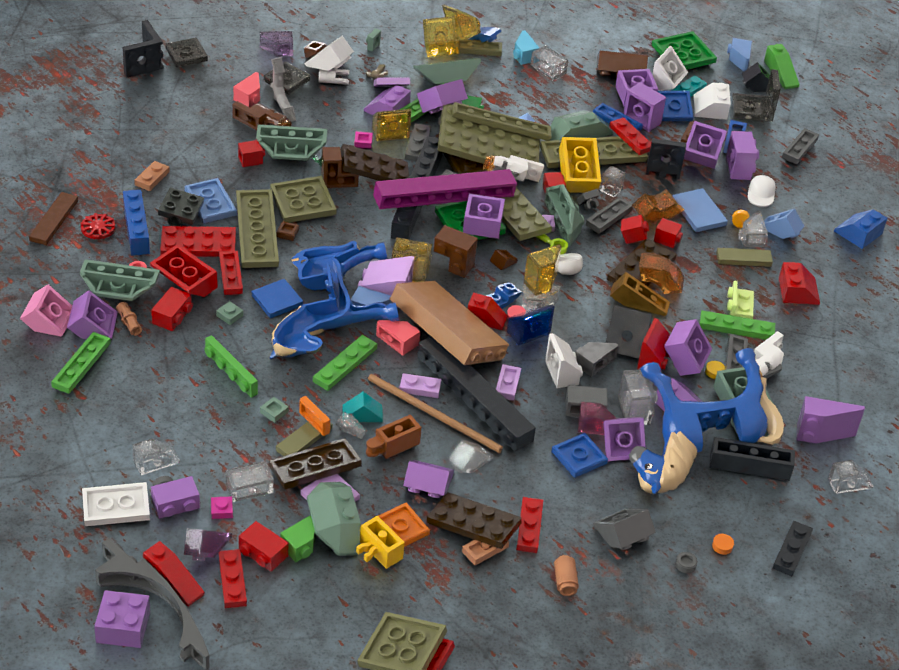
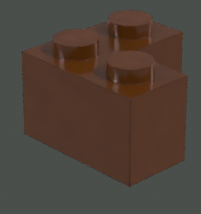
[321,147,359,188]
[433,225,478,278]

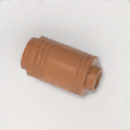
[554,555,579,596]

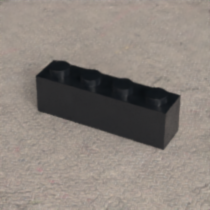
[709,437,795,481]

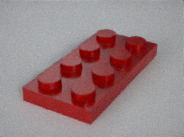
[160,226,236,257]

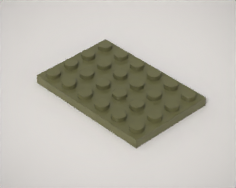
[438,104,540,166]

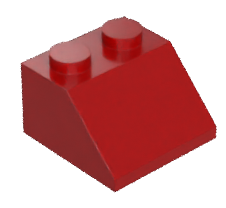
[779,262,820,305]
[637,318,670,371]

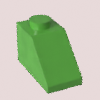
[280,515,316,562]

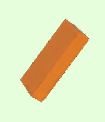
[299,396,330,436]

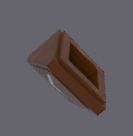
[304,41,327,58]
[490,249,518,270]

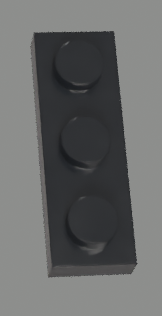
[772,521,813,577]

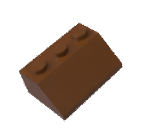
[597,50,648,77]

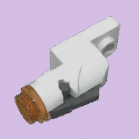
[483,155,544,182]
[754,331,784,379]

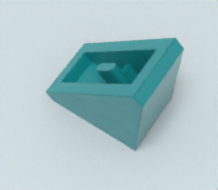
[342,391,383,422]

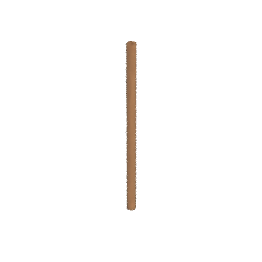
[368,374,503,453]

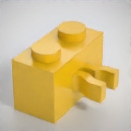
[356,516,405,569]

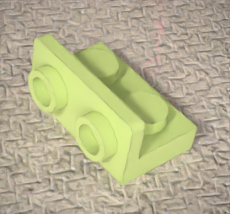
[727,281,754,319]

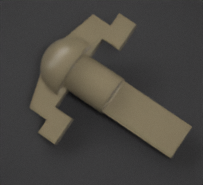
[366,64,388,80]

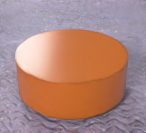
[712,534,734,555]

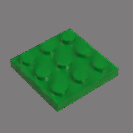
[652,31,717,70]
[435,201,506,240]

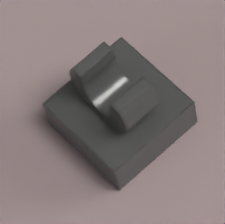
[576,189,600,211]

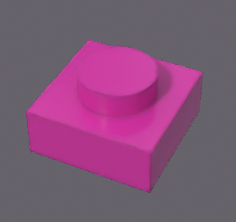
[354,131,373,149]
[211,496,233,519]

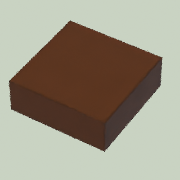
[276,221,299,241]

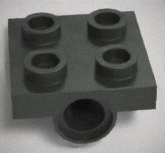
[158,187,204,226]

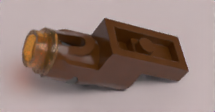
[232,101,292,130]

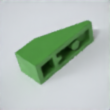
[764,44,800,89]

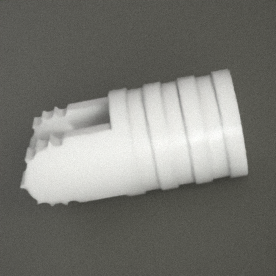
[319,69,349,85]

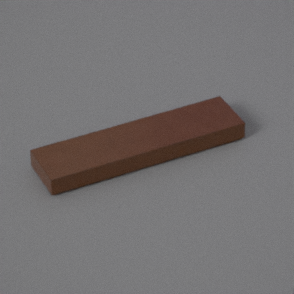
[29,192,78,245]

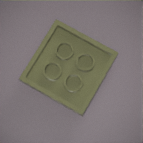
[270,176,337,223]
[357,612,447,670]

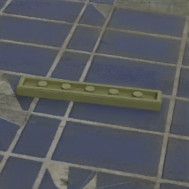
[452,102,551,141]

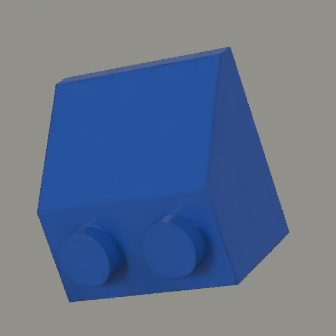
[834,209,887,249]

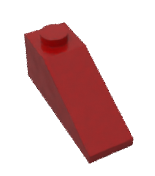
[143,541,205,607]

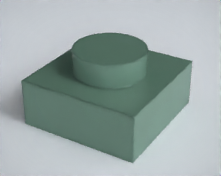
[366,28,381,51]
[216,301,243,325]
[260,397,289,423]

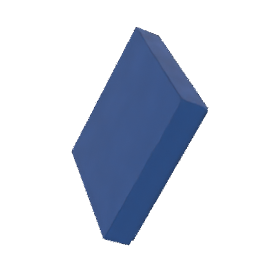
[658,91,694,121]
[252,279,303,318]
[551,433,608,478]

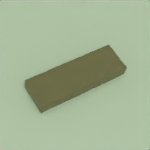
[454,39,502,57]
[716,248,773,267]
[276,422,333,456]

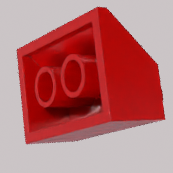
[150,244,218,297]

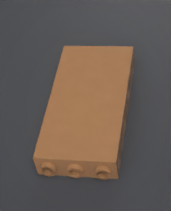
[390,281,509,365]

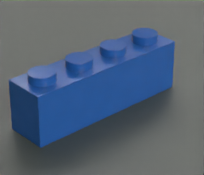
[123,190,150,256]

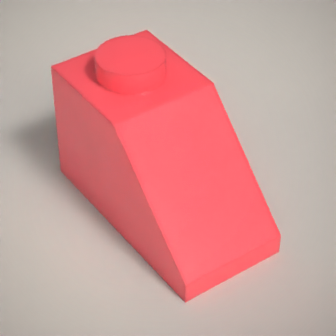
[233,72,260,108]
[376,320,420,356]

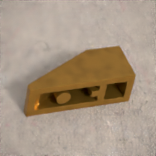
[610,272,670,316]

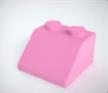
[20,284,72,337]

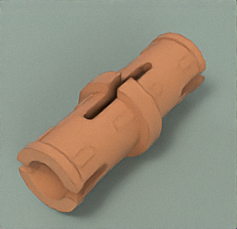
[116,302,142,336]

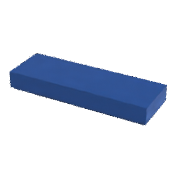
[593,103,643,131]

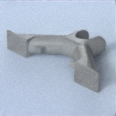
[270,57,296,123]

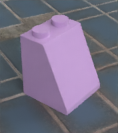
[358,256,414,308]

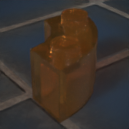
[632,189,685,222]
[639,253,684,294]

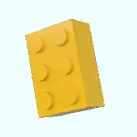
[559,137,601,193]

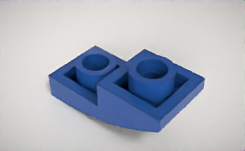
[466,27,501,43]
[486,282,522,309]

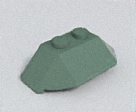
[413,58,481,86]
[550,110,613,141]
[256,125,327,161]
[544,184,584,247]
[80,259,160,301]
[307,482,361,556]

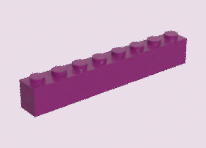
[373,169,517,209]

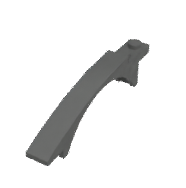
[95,538,210,670]

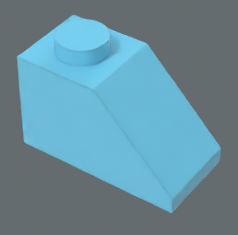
[513,30,540,65]

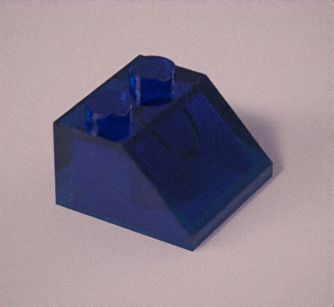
[507,304,555,346]

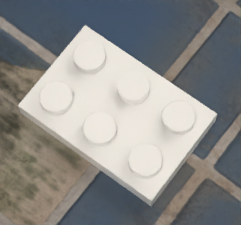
[82,482,150,526]

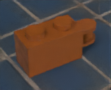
[366,414,422,459]

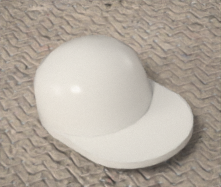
[748,175,776,207]
[552,253,583,275]

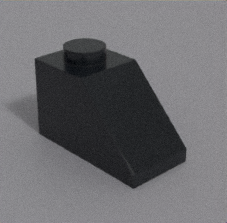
[742,62,779,92]

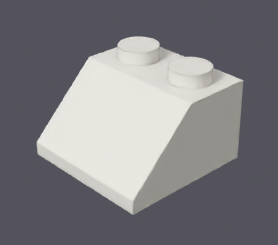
[652,46,688,91]
[693,83,731,120]
[545,333,583,388]

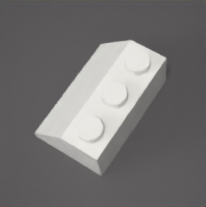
[304,35,354,71]

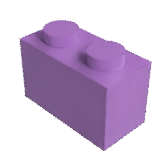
[151,476,200,519]

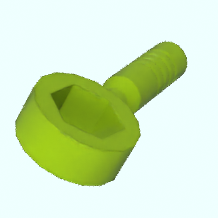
[536,234,568,255]

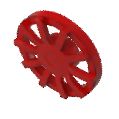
[80,213,116,239]

